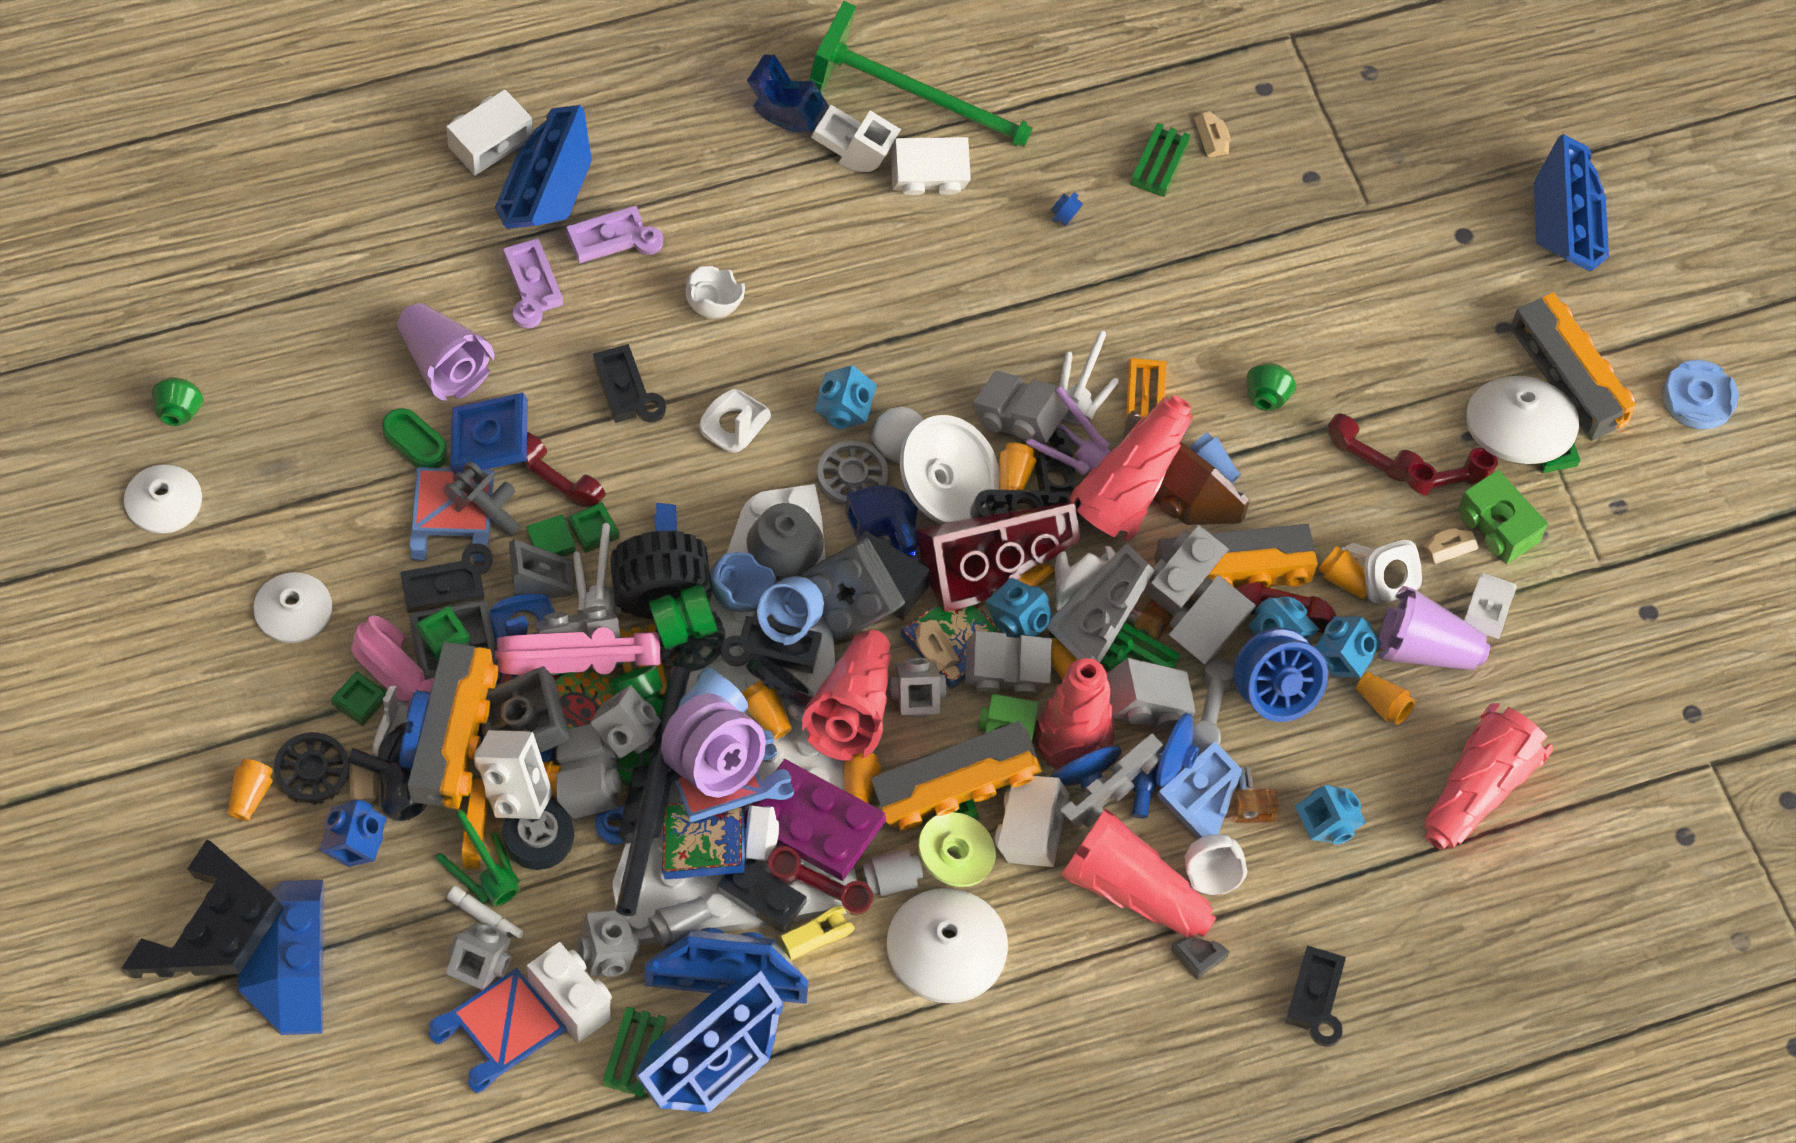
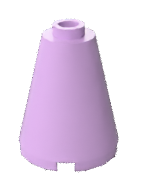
[397,303,494,401]
[1378,586,1490,670]

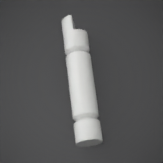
[447,886,524,938]

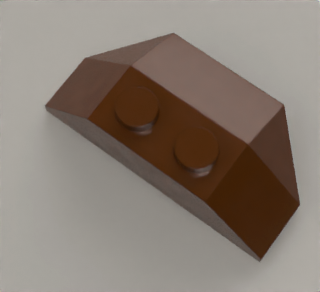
[1124,411,1250,525]

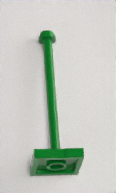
[805,1,1033,147]

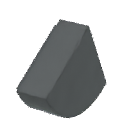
[1171,938,1229,979]

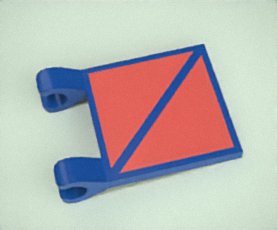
[428,968,566,1093]

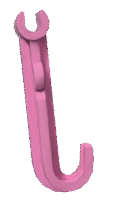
[351,615,434,709]
[495,627,661,675]

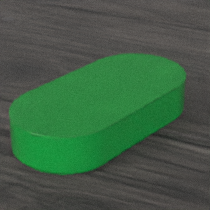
[382,408,447,468]

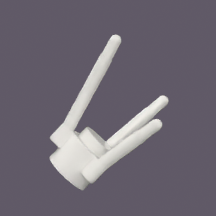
[1059,330,1119,425]
[573,523,621,616]

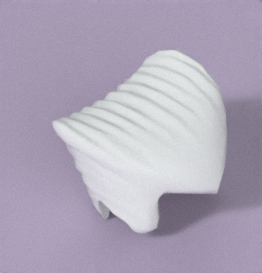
[1055,546,1116,611]

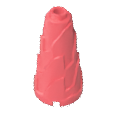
[1069,395,1193,541]
[802,629,892,761]
[1034,658,1114,770]
[1424,703,1553,850]
[1060,809,1216,938]

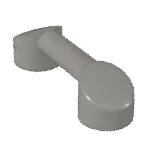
[1192,660,1234,757]

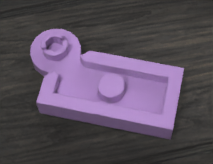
[566,206,664,264]
[503,238,563,329]

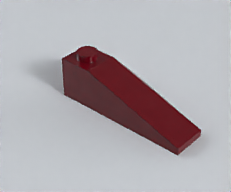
[916,502,1080,612]

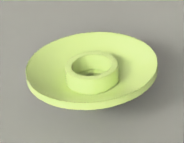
[918,812,996,887]

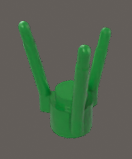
[436,810,520,907]

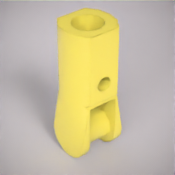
[778,905,855,960]

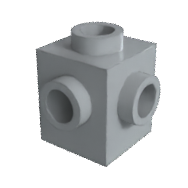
[889,658,946,717]
[590,685,661,758]
[577,910,639,977]
[446,923,511,990]

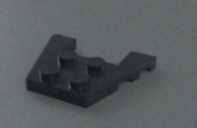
[121,840,283,978]

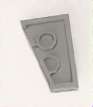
[1047,543,1155,663]
[1060,733,1164,829]

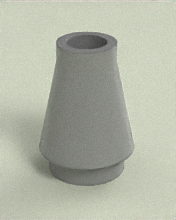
[648,896,712,947]

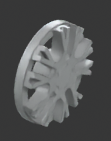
[817,440,888,508]

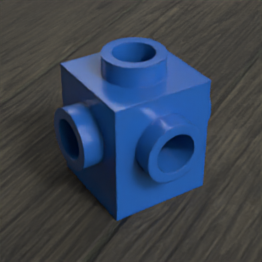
[319,800,387,867]

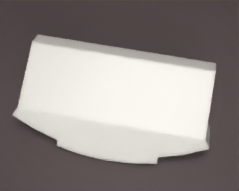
[745,805,779,862]

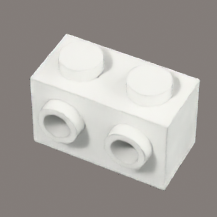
[447,89,533,176]
[890,137,971,195]
[474,730,553,819]
[995,776,1069,867]
[527,942,612,1043]

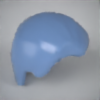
[710,552,776,612]

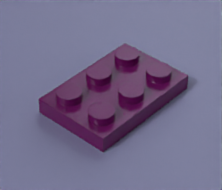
[745,758,886,881]

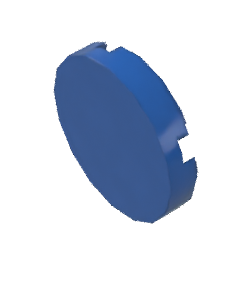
[399,690,431,770]

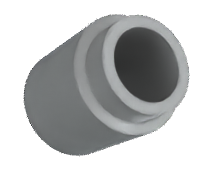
[862,849,923,897]

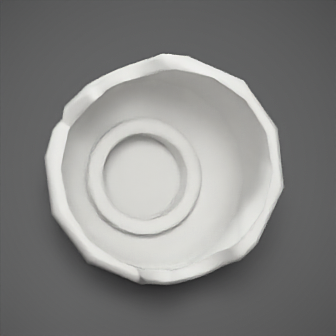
[685,266,745,319]
[870,406,925,464]
[1184,834,1247,895]

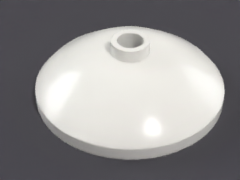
[1466,376,1579,464]
[900,415,1000,524]
[886,888,1008,1003]

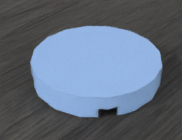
[1662,360,1739,429]

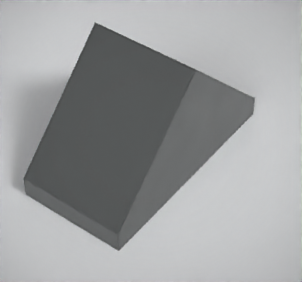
[509,539,575,598]

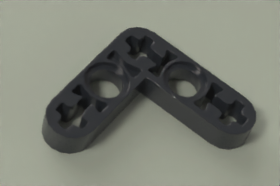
[970,427,1080,518]

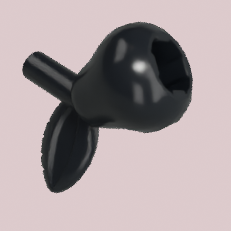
[347,727,427,821]

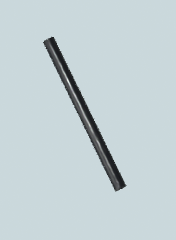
[616,666,690,916]

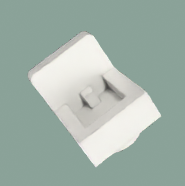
[1464,573,1517,639]

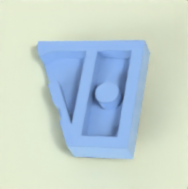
[1157,741,1242,839]

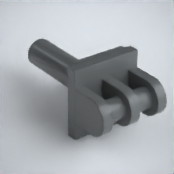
[443,461,521,537]

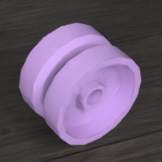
[661,693,766,798]

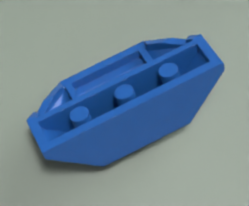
[495,105,592,229]
[1534,134,1609,271]
[238,880,324,1035]
[645,928,809,1004]
[635,970,784,1112]

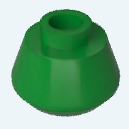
[1246,363,1297,411]
[152,377,204,426]

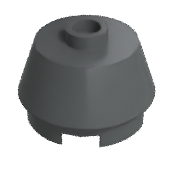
[746,503,824,580]

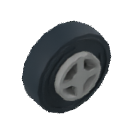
[502,800,574,870]

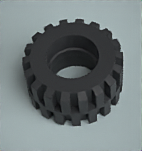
[610,530,712,618]

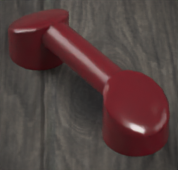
[1328,413,1424,481]
[522,432,606,507]
[1404,448,1498,496]
[1235,582,1336,633]
[768,846,874,916]

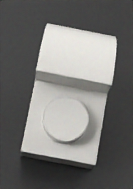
[811,105,901,172]

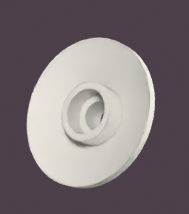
[124,464,202,534]
[254,572,332,643]

